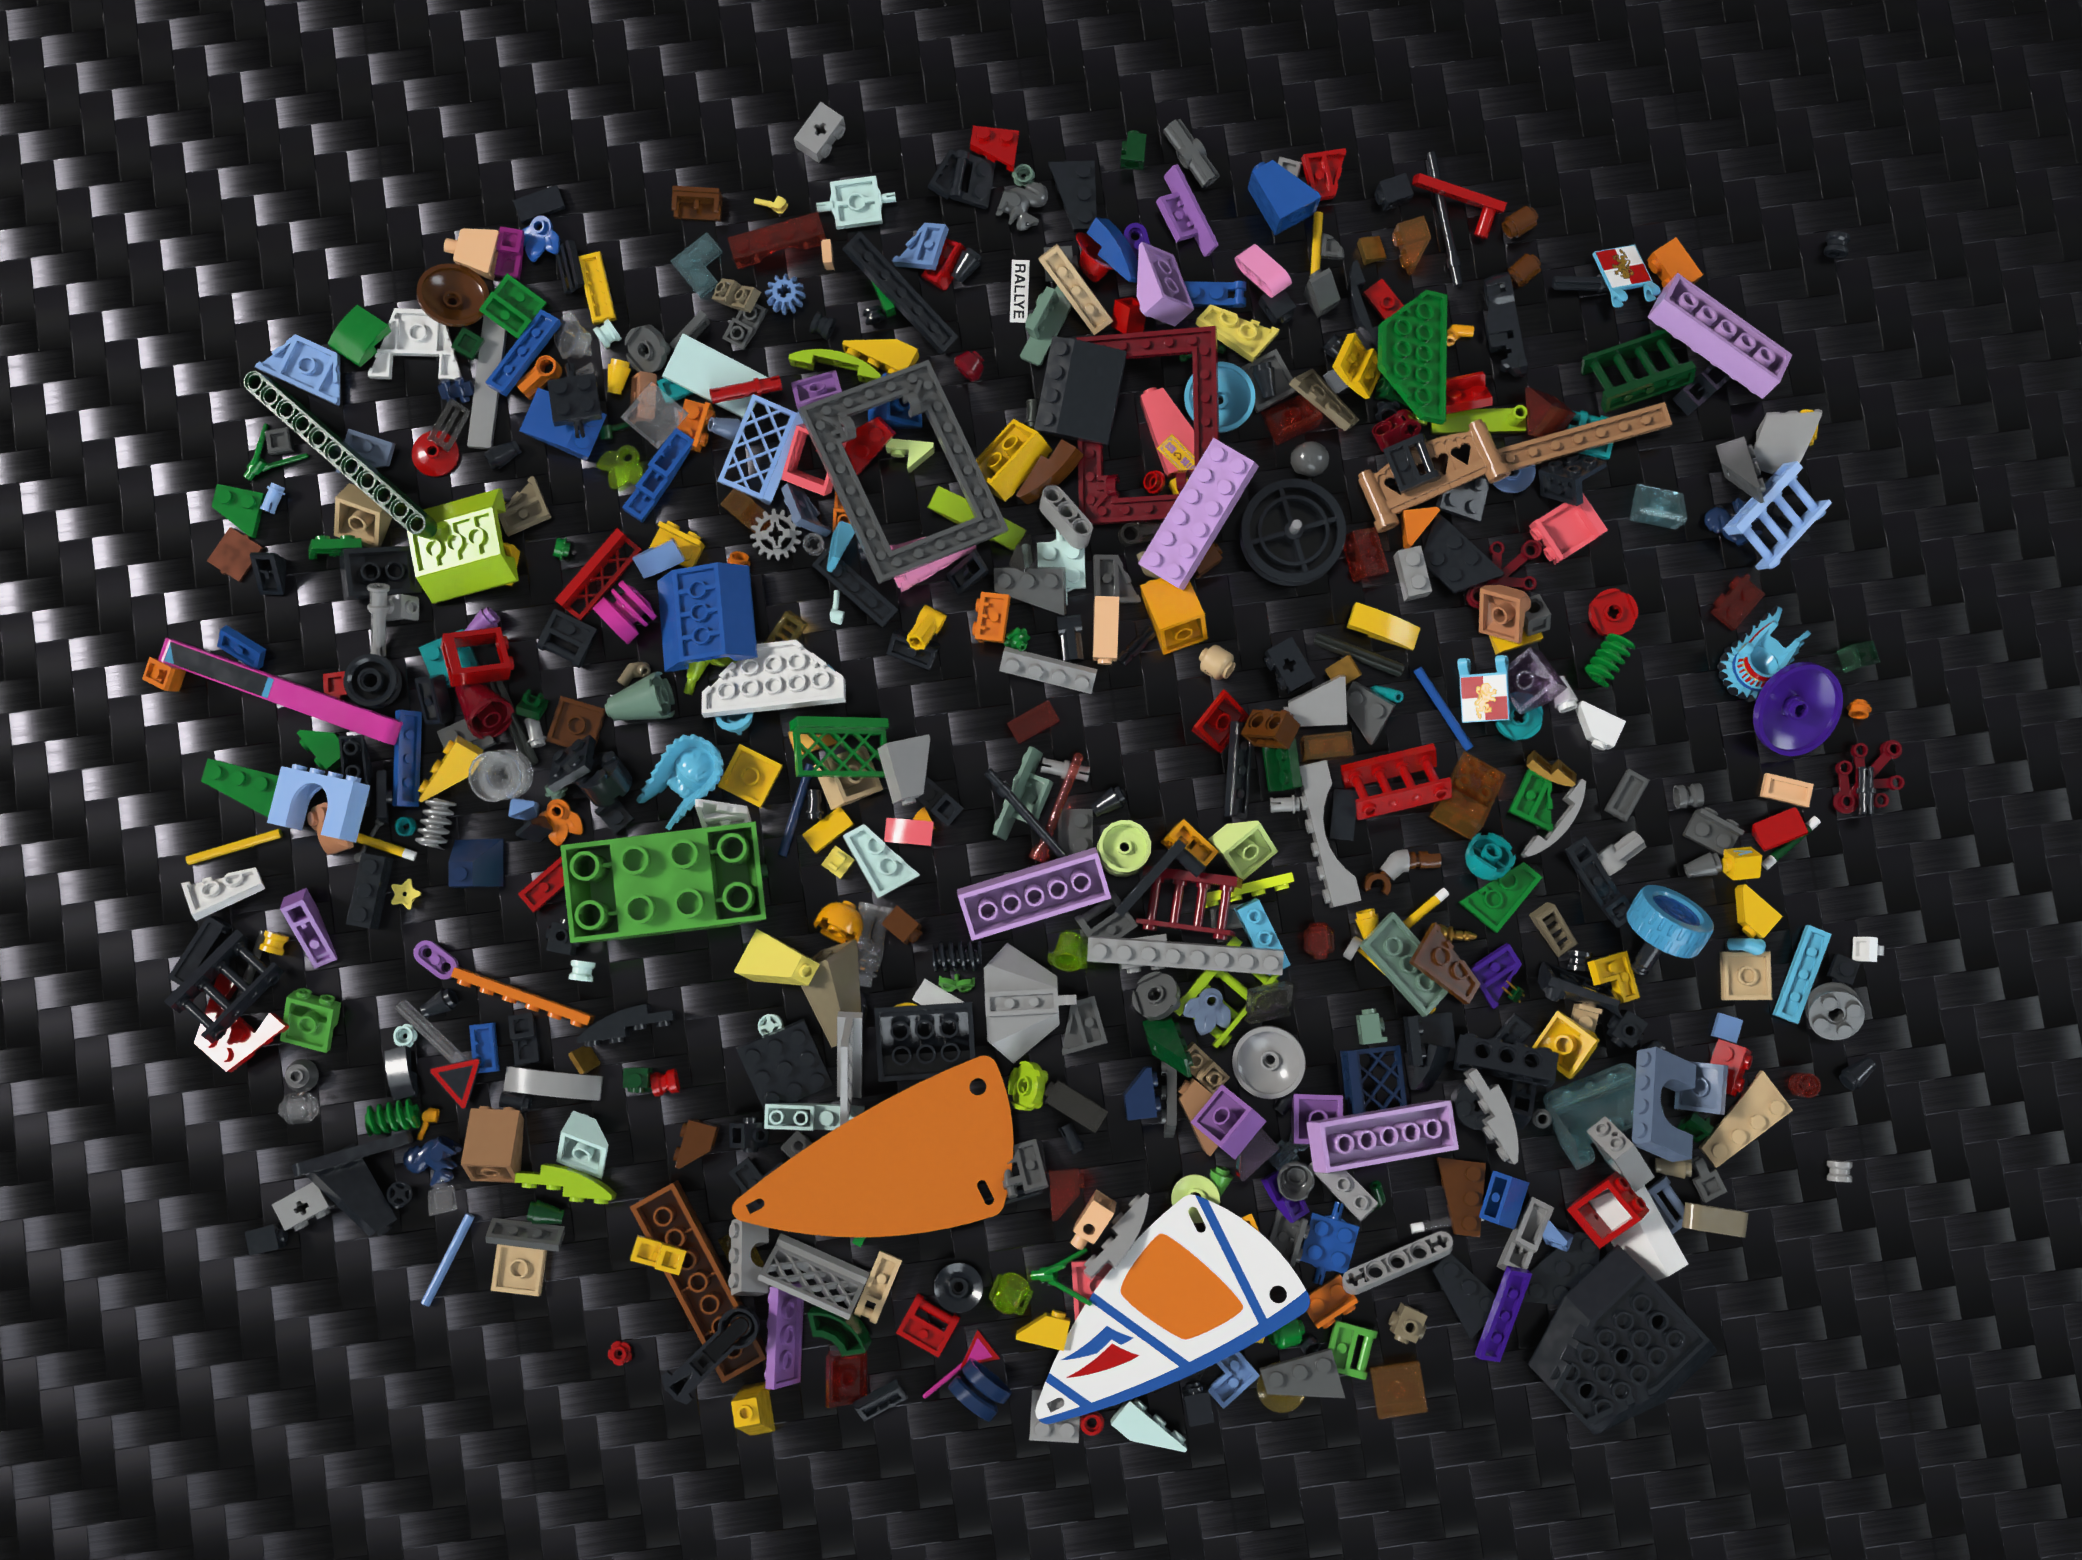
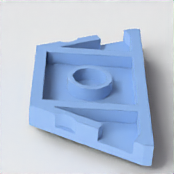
[255,334,340,406]

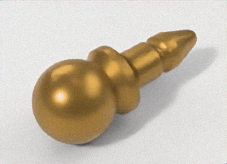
[1438,924,1477,943]

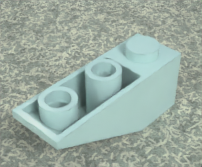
[1110,1398,1187,1452]

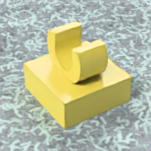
[821,845,855,879]

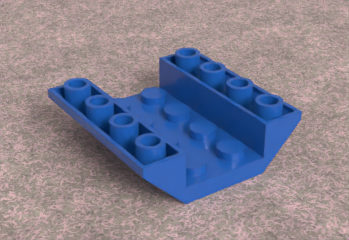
[657,562,758,673]

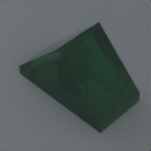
[1837,640,1881,673]

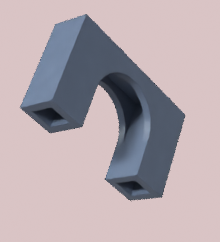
[1632,1047,1696,1162]

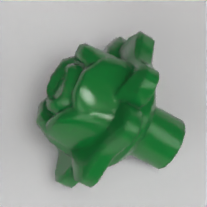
[1003,627,1030,651]

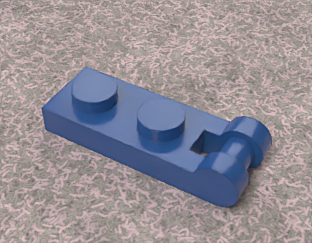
[1184,281,1246,308]

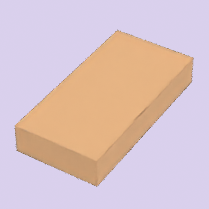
[1760,773,1814,808]

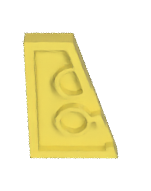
[1195,304,1280,363]

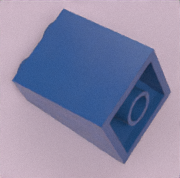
[1247,160,1321,235]

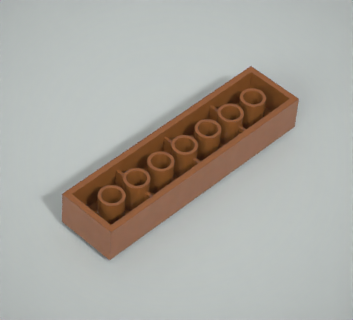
[630,1180,767,1383]

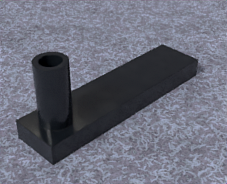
[1115,836,1206,917]

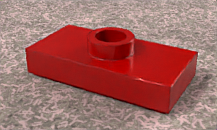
[1363,279,1404,321]

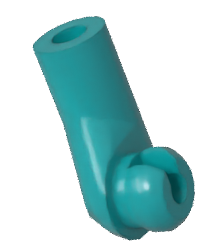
[1370,685,1404,703]

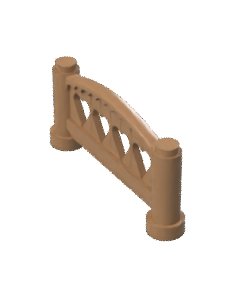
[1358,419,1511,533]

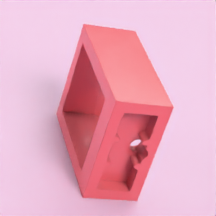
[781,423,847,496]

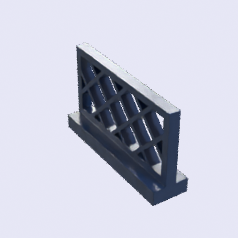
[1340,1045,1407,1115]

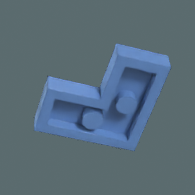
[1207,1352,1260,1409]

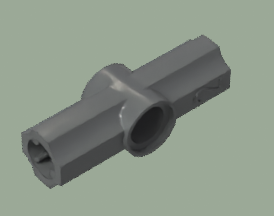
[1163,119,1219,188]

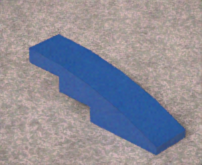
[622,427,694,523]

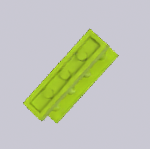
[1173,936,1279,1048]

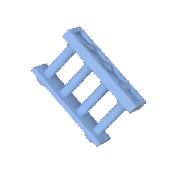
[1723,461,1832,570]

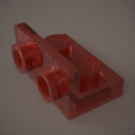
[1343,527,1389,582]
[1710,573,1765,631]

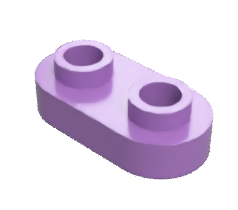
[414,940,459,979]

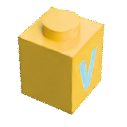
[1721,847,1762,880]

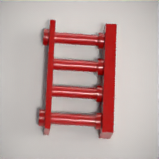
[1340,743,1452,820]

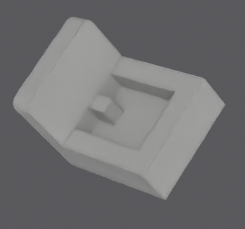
[386,594,419,621]

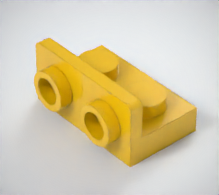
[649,521,705,568]

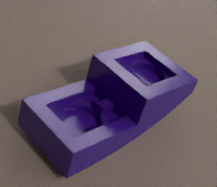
[1261,1169,1310,1223]

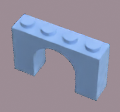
[267,764,370,843]

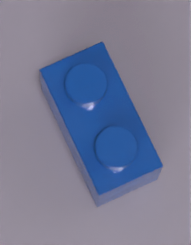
[1479,1170,1529,1230]

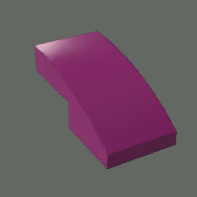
[494,226,524,281]

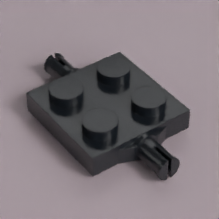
[547,363,602,438]

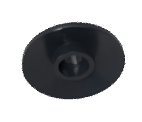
[934,1263,983,1313]

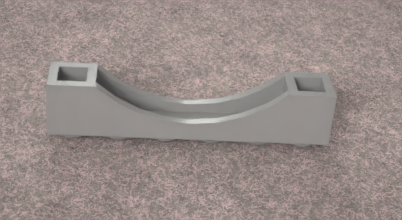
[1299,760,1361,908]

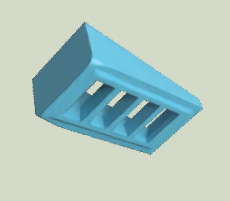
[827,521,855,572]

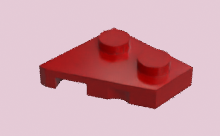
[1301,148,1346,201]

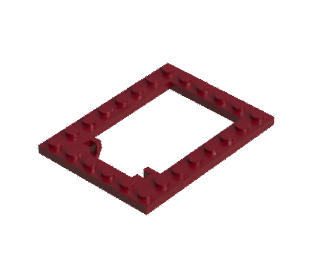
[1076,326,1219,525]

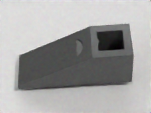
[1716,437,1766,503]

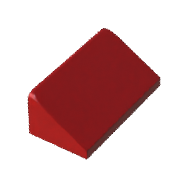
[921,238,966,291]
[1752,807,1808,852]

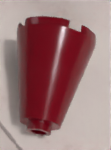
[455,683,514,739]

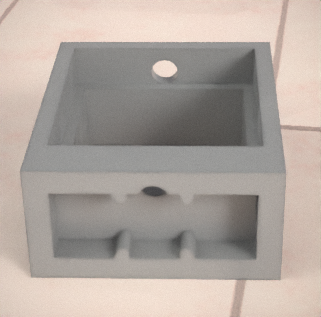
[1586,1116,1654,1192]

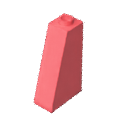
[1139,387,1194,479]

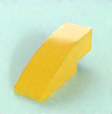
[1347,602,1420,651]

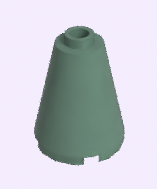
[605,671,675,721]

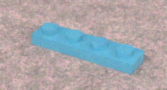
[1772,925,1832,1024]

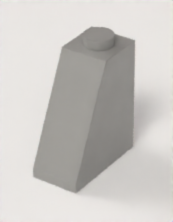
[1283,674,1347,726]
[878,734,930,806]

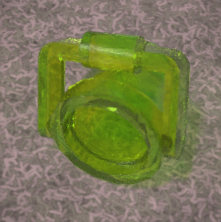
[1048,932,1088,972]
[989,1272,1034,1315]

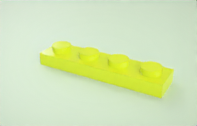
[1205,872,1294,908]

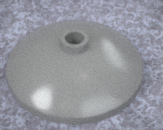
[1232,1026,1306,1099]

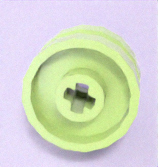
[1097,820,1151,877]

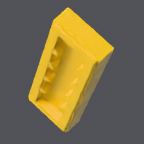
[578,251,617,325]

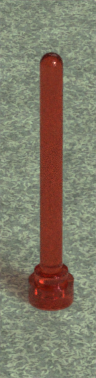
[1029,753,1083,863]

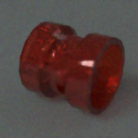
[1788,1073,1821,1098]

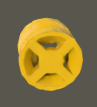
[259,930,289,956]

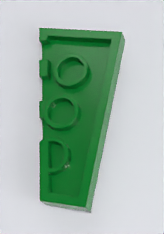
[201,758,288,828]

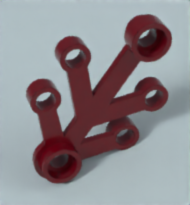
[1466,540,1542,609]
[1833,740,1905,814]

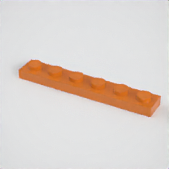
[451,967,595,1028]

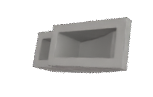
[1496,1196,1554,1271]

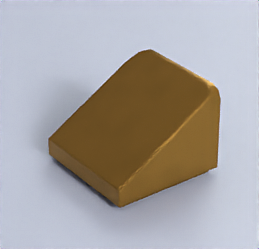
[1357,236,1387,265]
[1325,654,1362,685]
[568,1045,600,1074]

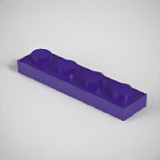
[1475,1266,1532,1362]

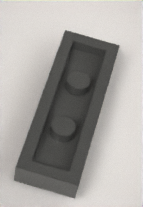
[485,1218,565,1252]

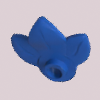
[523,215,560,262]

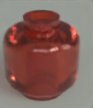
[1303,922,1335,959]

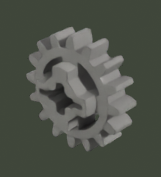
[750,509,802,561]

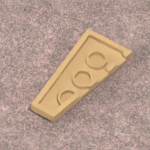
[1699,1070,1793,1168]

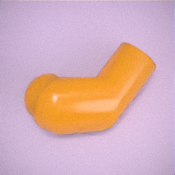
[1447,324,1474,346]

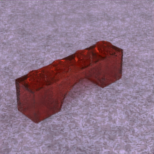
[728,212,826,269]

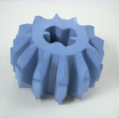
[765,273,806,315]

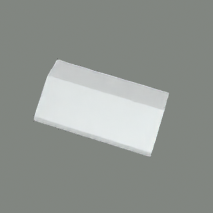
[1589,1185,1688,1281]

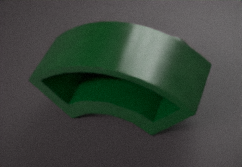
[807,1305,872,1357]

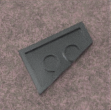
[994,566,1067,616]
[1161,1061,1177,1138]
[1259,1348,1345,1398]

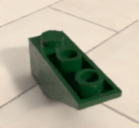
[1142,1014,1194,1078]

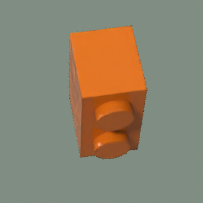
[1647,237,1703,288]

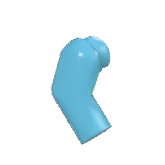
[1727,938,1766,955]

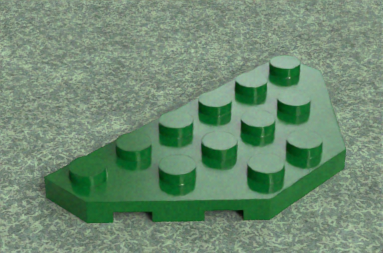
[1377,290,1447,425]

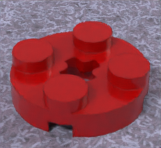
[1588,588,1638,636]

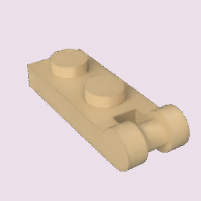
[854,1250,903,1324]

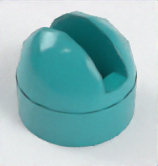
[395,817,417,836]

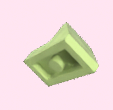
[886,439,935,473]

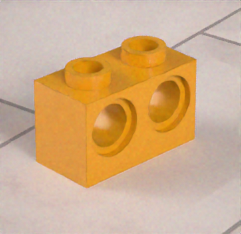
[1161,819,1219,866]

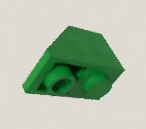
[297,730,341,772]

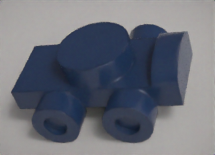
[438,377,474,405]

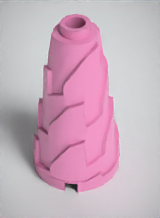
[890,537,976,592]

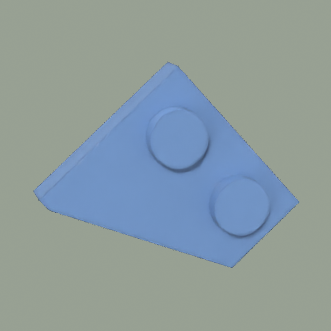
[892,223,949,270]

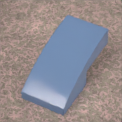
[632,538,685,578]

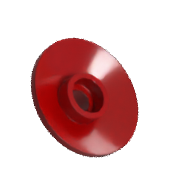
[412,430,459,477]

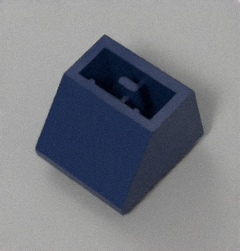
[1123,1066,1161,1120]

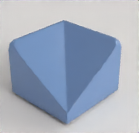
[508,798,540,821]
[1543,1221,1574,1252]

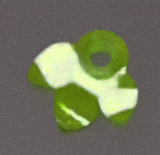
[596,445,643,489]

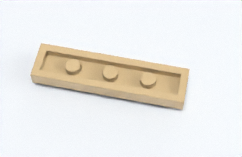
[1038,244,1113,335]

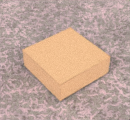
[821,239,834,270]

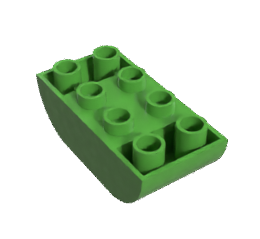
[560,821,767,943]

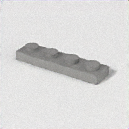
[999,646,1098,694]

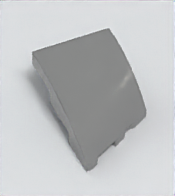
[1752,409,1822,474]

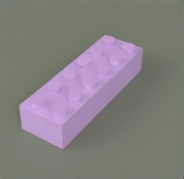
[1648,273,1792,399]
[1138,438,1259,591]
[957,847,1111,941]
[1306,1100,1459,1173]

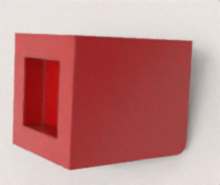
[1111,297,1146,333]

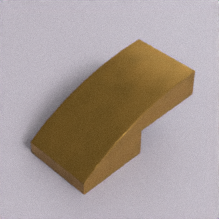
[1526,750,1577,787]

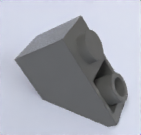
[1303,268,1340,318]

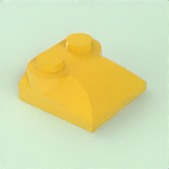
[1532,1010,1600,1079]

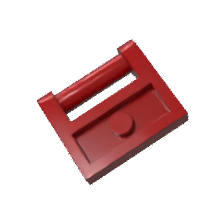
[896,1293,960,1358]

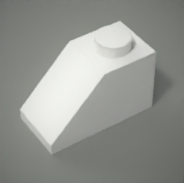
[1575,701,1626,751]

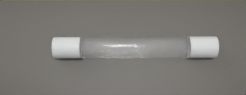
[1410,1217,1484,1234]

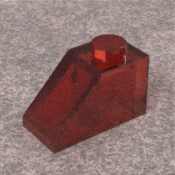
[1049,1168,1084,1221]

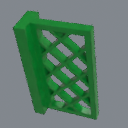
[789,716,889,778]

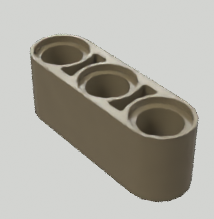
[1682,1202,1749,1238]

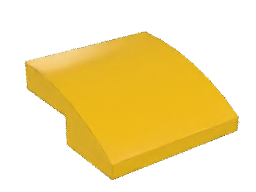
[1332,333,1381,399]

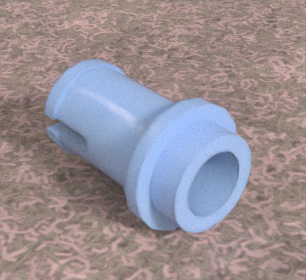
[260,482,286,514]

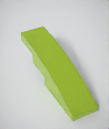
[927,486,1026,552]

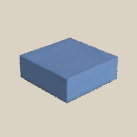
[1711,1013,1743,1043]

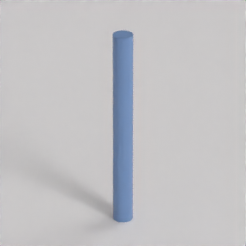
[421,1213,475,1307]

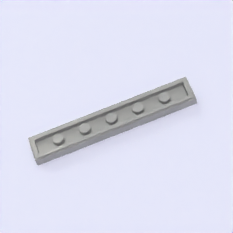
[467,315,507,450]

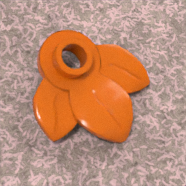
[538,798,583,846]

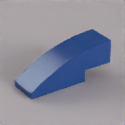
[1087,217,1138,283]

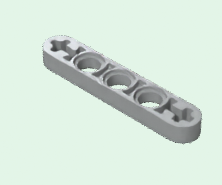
[1342,1231,1453,1295]

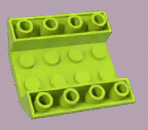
[407,488,519,604]

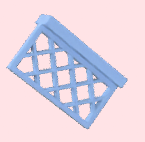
[717,394,804,505]

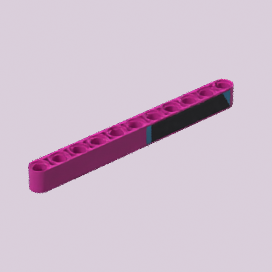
[158,638,403,745]

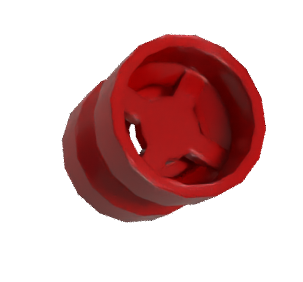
[650,1069,680,1097]

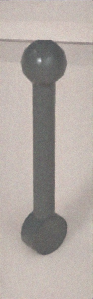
[354,818,384,862]

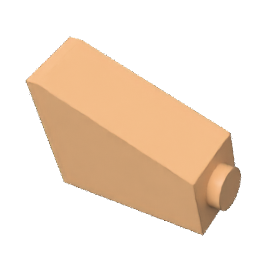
[1093,596,1119,665]

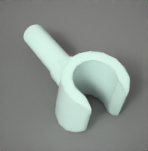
[830,590,845,625]

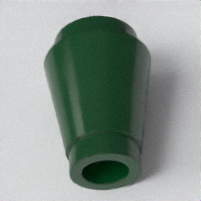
[527,1200,565,1224]

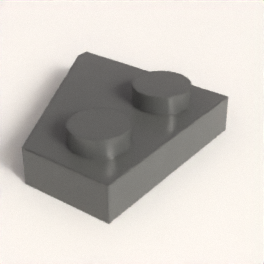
[1062,996,1108,1055]

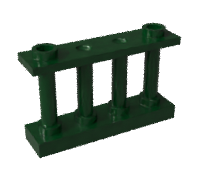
[1581,329,1696,413]

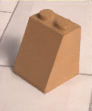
[1177,1078,1218,1156]
[461,1106,524,1183]

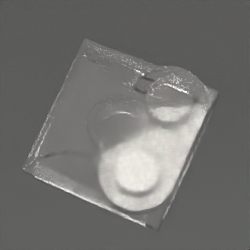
[621,381,689,449]

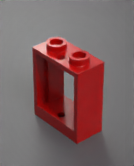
[441,627,514,687]
[1567,1171,1650,1249]

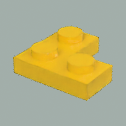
[1587,951,1640,1004]

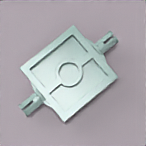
[816,176,896,230]
[1037,529,1086,606]

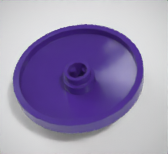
[1753,662,1843,756]

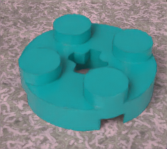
[1495,693,1543,741]

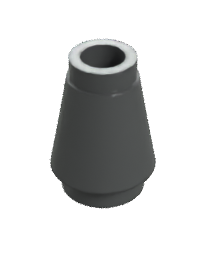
[1684,852,1723,878]

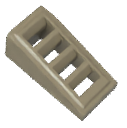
[1529,902,1578,957]

